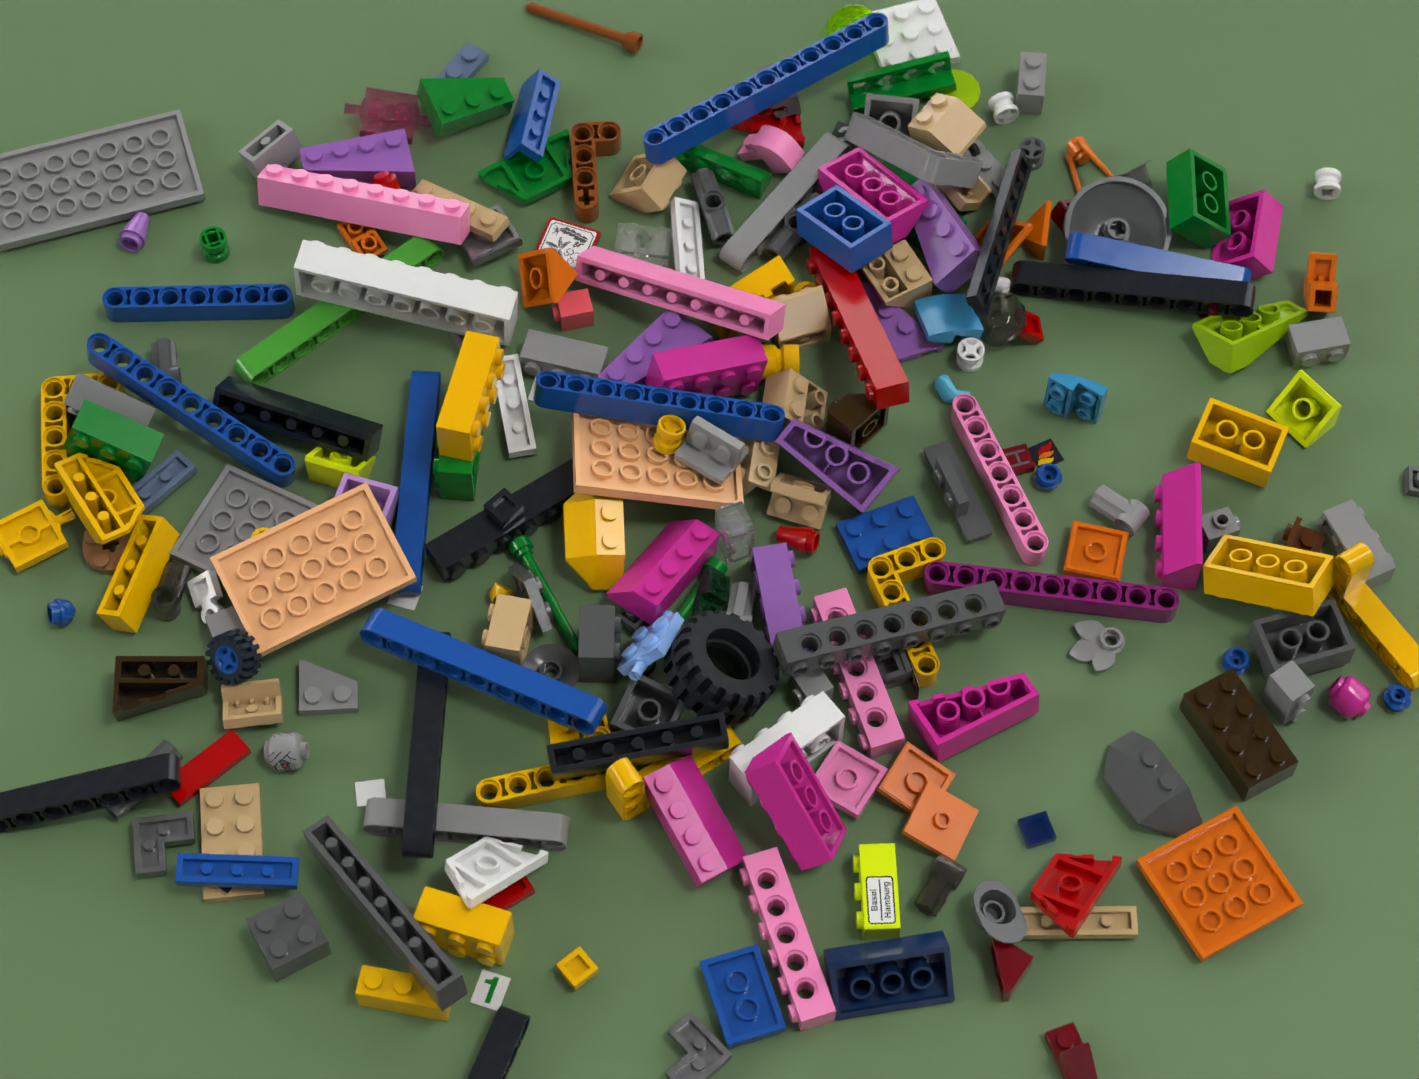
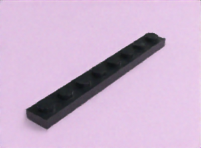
[966,149,1032,317]

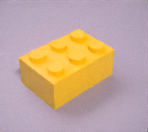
[1186,397,1290,488]
[413,886,515,966]

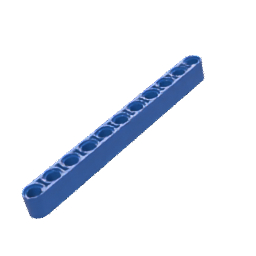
[643,12,889,164]

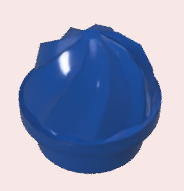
[47,598,76,627]

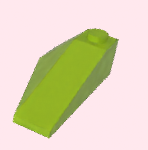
[1192,300,1308,374]

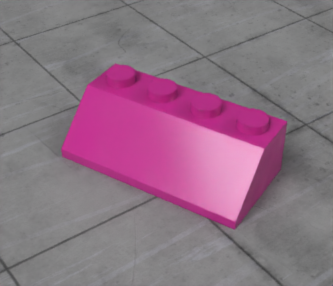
[818,147,929,244]
[1154,463,1203,590]
[606,519,720,625]
[745,732,847,871]
[643,756,747,888]

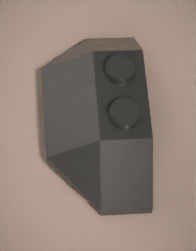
[1103,730,1202,838]

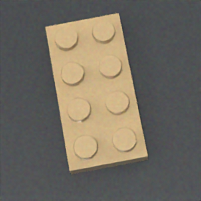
[200,783,265,904]

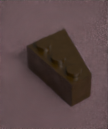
[112,656,209,722]

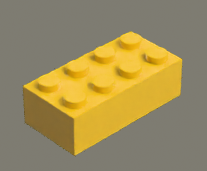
[436,330,505,462]
[1203,534,1334,617]

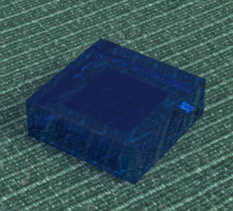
[1017,811,1056,849]

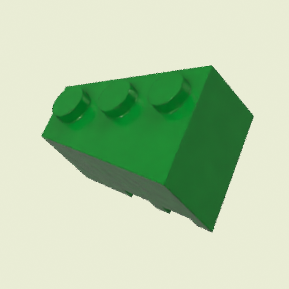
[417,78,514,138]

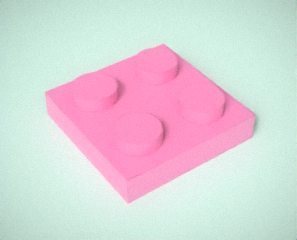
[815,740,888,819]

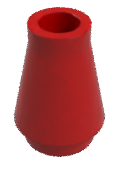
[776,525,820,555]

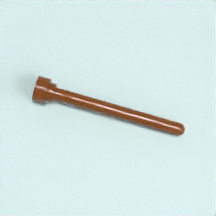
[526,2,643,54]

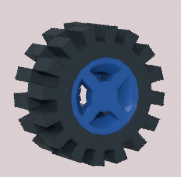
[206,629,262,685]

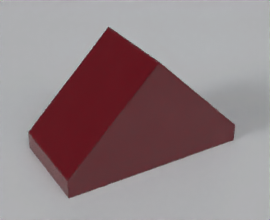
[989,937,1034,1002]

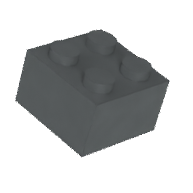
[578,605,621,683]
[610,675,685,733]
[246,892,331,982]

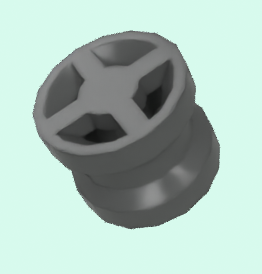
[1019,137,1046,171]

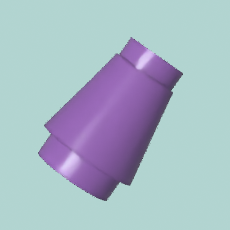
[119,212,150,252]

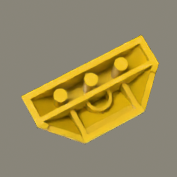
[54,452,145,544]
[563,493,625,591]

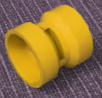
[652,415,686,455]

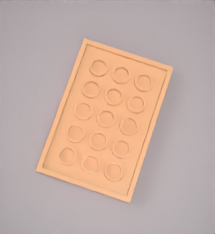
[571,412,744,513]
[210,482,417,657]

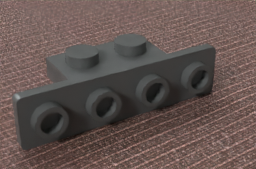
[924,441,993,543]

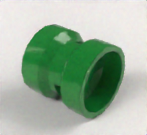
[199,226,230,264]

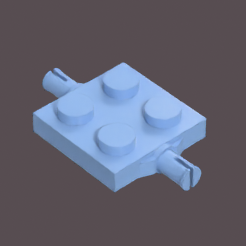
[617,610,684,681]

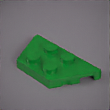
[477,129,572,206]

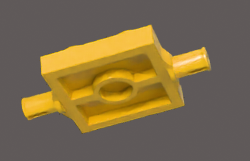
[0,499,76,573]

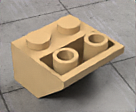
[860,240,933,308]
[771,285,832,350]
[762,368,828,432]

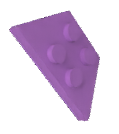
[863,282,945,364]

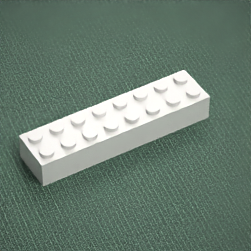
[293,240,518,346]

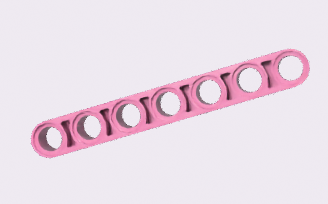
[950,393,1049,566]

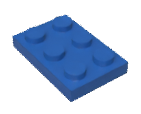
[836,495,934,575]
[700,944,786,1049]

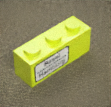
[852,843,901,940]

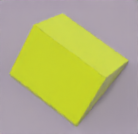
[1266,369,1342,448]
[305,446,376,488]

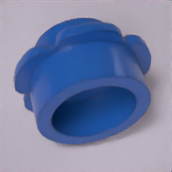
[1035,463,1062,490]
[1222,647,1251,675]
[1383,684,1412,712]

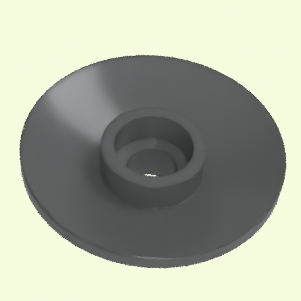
[522,644,579,687]

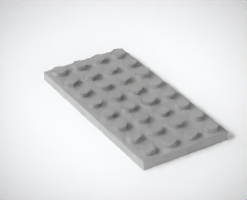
[0,109,206,251]

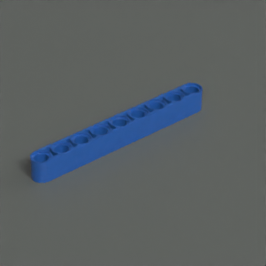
[87,333,295,487]
[394,371,441,595]
[533,371,785,442]
[360,608,608,735]

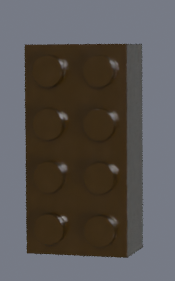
[1179,668,1299,802]

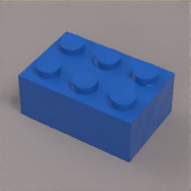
[796,185,893,273]

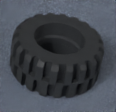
[663,610,780,725]

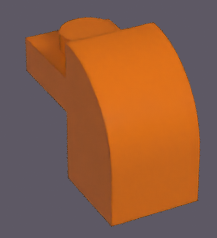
[1303,252,1338,313]

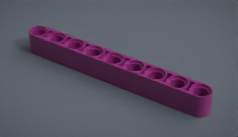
[922,561,1180,623]

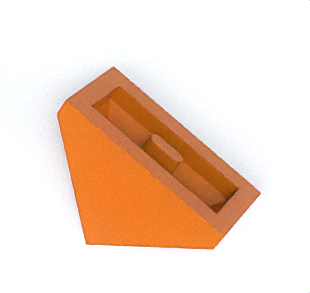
[1023,200,1052,260]

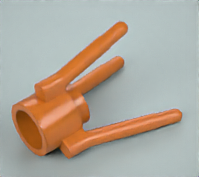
[1064,136,1113,193]

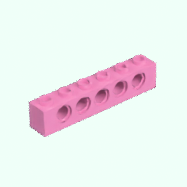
[809,587,905,759]
[739,847,836,1031]

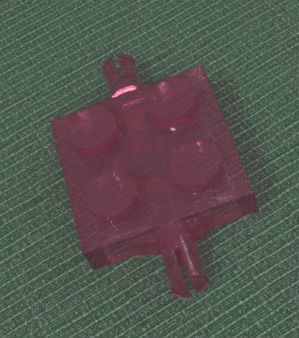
[344,87,433,145]

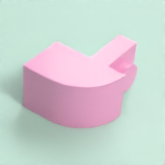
[738,125,805,174]

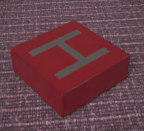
[1002,443,1035,476]

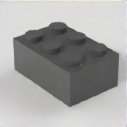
[1248,598,1356,681]

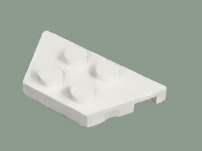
[444,836,549,909]

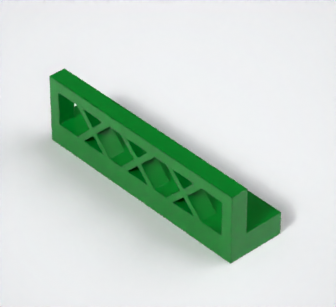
[846,51,956,114]
[675,144,772,199]

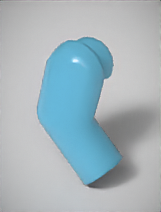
[934,374,971,403]

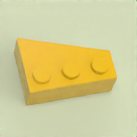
[710,255,795,340]

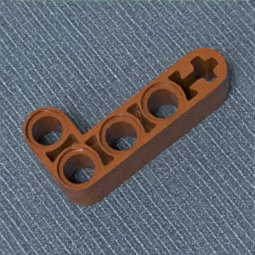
[571,121,622,224]

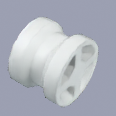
[988,92,1020,125]
[1314,167,1341,200]
[956,337,985,372]

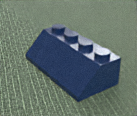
[823,931,955,1020]

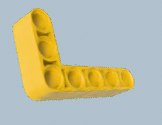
[41,372,126,510]
[866,537,946,688]
[1327,542,1419,691]
[476,713,611,809]
[606,725,742,821]

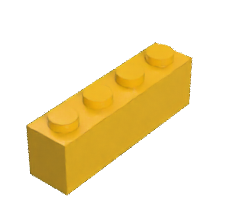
[96,514,180,633]

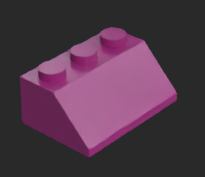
[1211,189,1283,279]

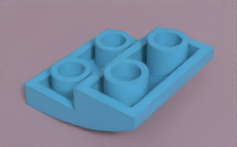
[912,294,984,343]
[1043,373,1108,424]

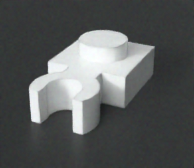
[187,570,224,624]

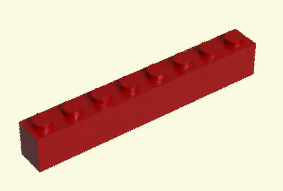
[806,246,910,410]

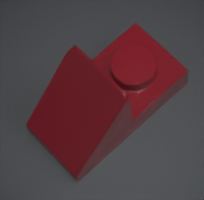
[1044,1022,1098,1079]

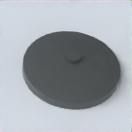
[1063,176,1172,251]

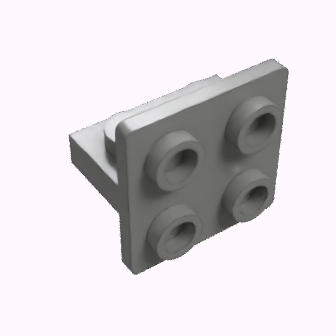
[674,416,749,484]

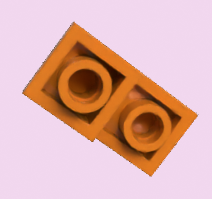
[337,221,388,257]

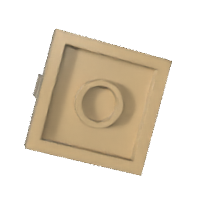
[767,472,835,530]

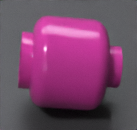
[1326,675,1371,719]

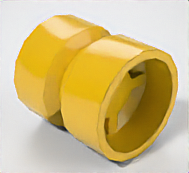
[761,344,800,381]

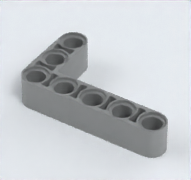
[844,112,983,188]

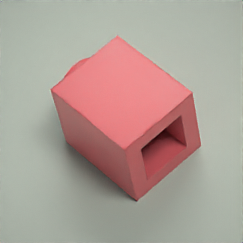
[552,288,594,332]

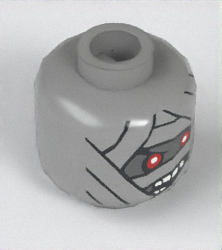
[264,732,310,771]

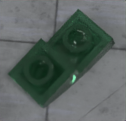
[691,567,730,617]

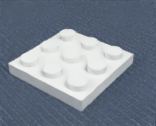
[861,0,960,80]

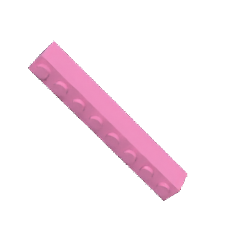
[257,164,470,245]
[575,246,786,340]

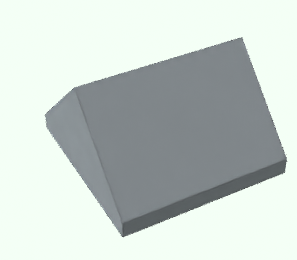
[864,93,919,137]

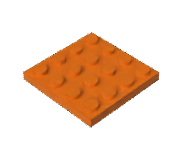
[1135,806,1303,963]

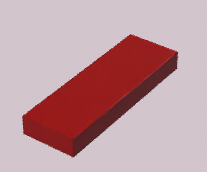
[169,729,251,807]

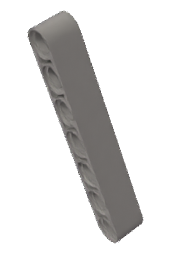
[719,132,851,273]
[363,797,571,851]

